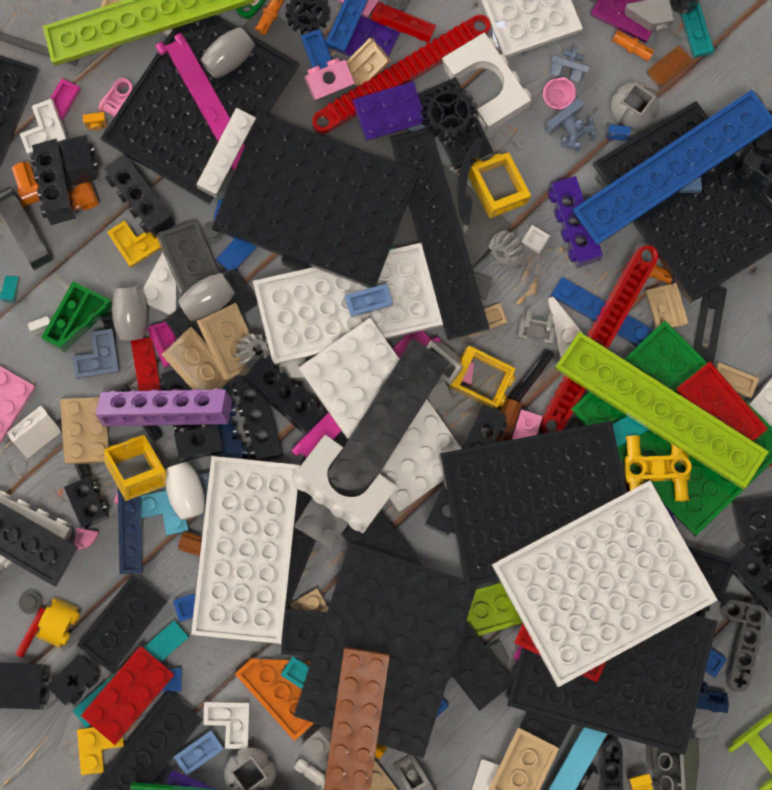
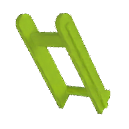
[727,712,772,790]

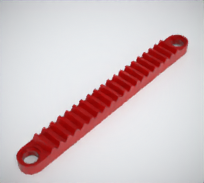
[312,15,491,134]
[539,245,658,434]

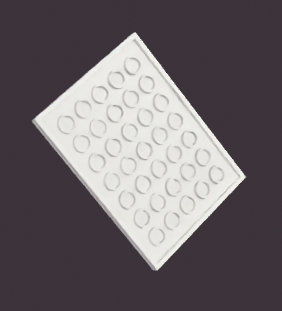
[492,481,717,687]

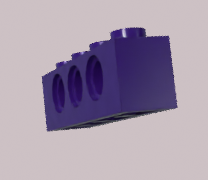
[548,176,603,268]

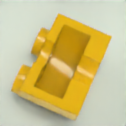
[36,597,80,649]

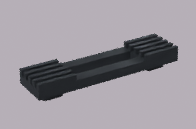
[693,287,727,365]

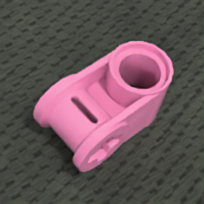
[98,78,134,118]

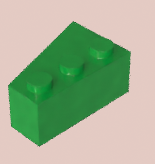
[41,281,112,353]

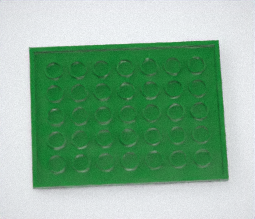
[571,321,772,537]

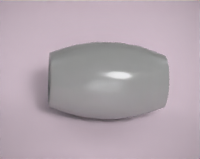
[201,27,255,78]
[178,273,236,321]
[112,286,147,340]

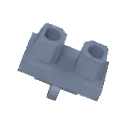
[551,46,589,83]

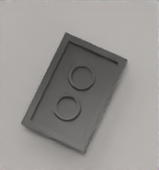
[156,220,219,294]

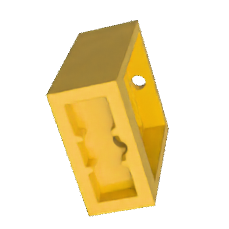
[468,152,531,219]
[447,346,516,409]
[103,435,166,501]

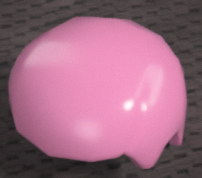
[543,77,576,110]

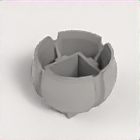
[611,82,660,131]
[224,748,276,790]

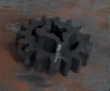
[285,0,331,35]

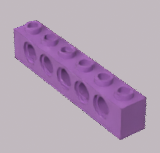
[96,388,232,426]

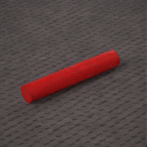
[15,607,45,658]

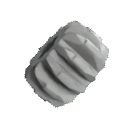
[488,230,526,268]
[235,333,271,366]

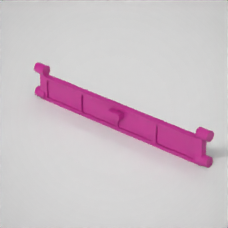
[155,33,245,171]
[291,331,441,458]

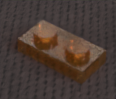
[646,45,693,88]

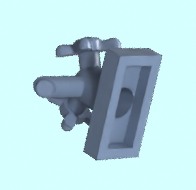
[545,98,597,152]

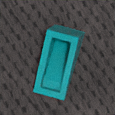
[0,276,19,303]

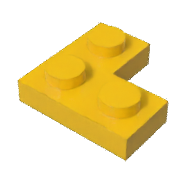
[107,220,161,268]
[77,728,125,775]

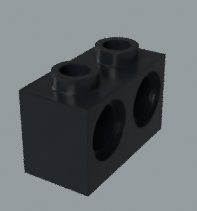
[64,476,110,529]

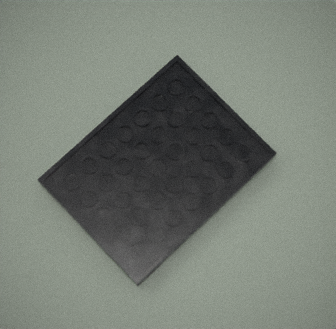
[100,15,299,205]
[593,101,772,303]
[212,112,420,288]
[439,421,627,587]
[294,543,477,759]
[507,615,718,755]

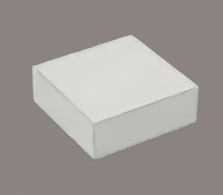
[521,225,550,255]
[28,316,51,336]

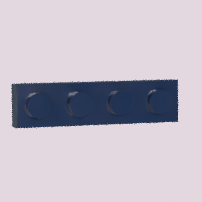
[117,486,143,574]

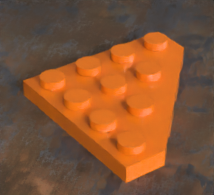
[235,659,314,741]

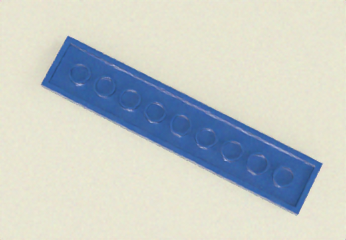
[572,90,772,246]

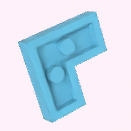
[141,491,189,536]

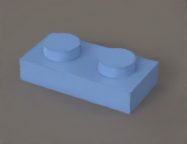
[344,284,393,318]
[174,730,224,776]

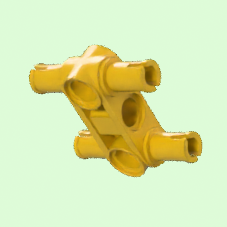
[624,435,691,502]

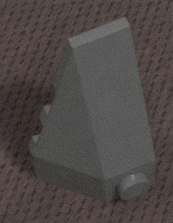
[646,738,700,790]

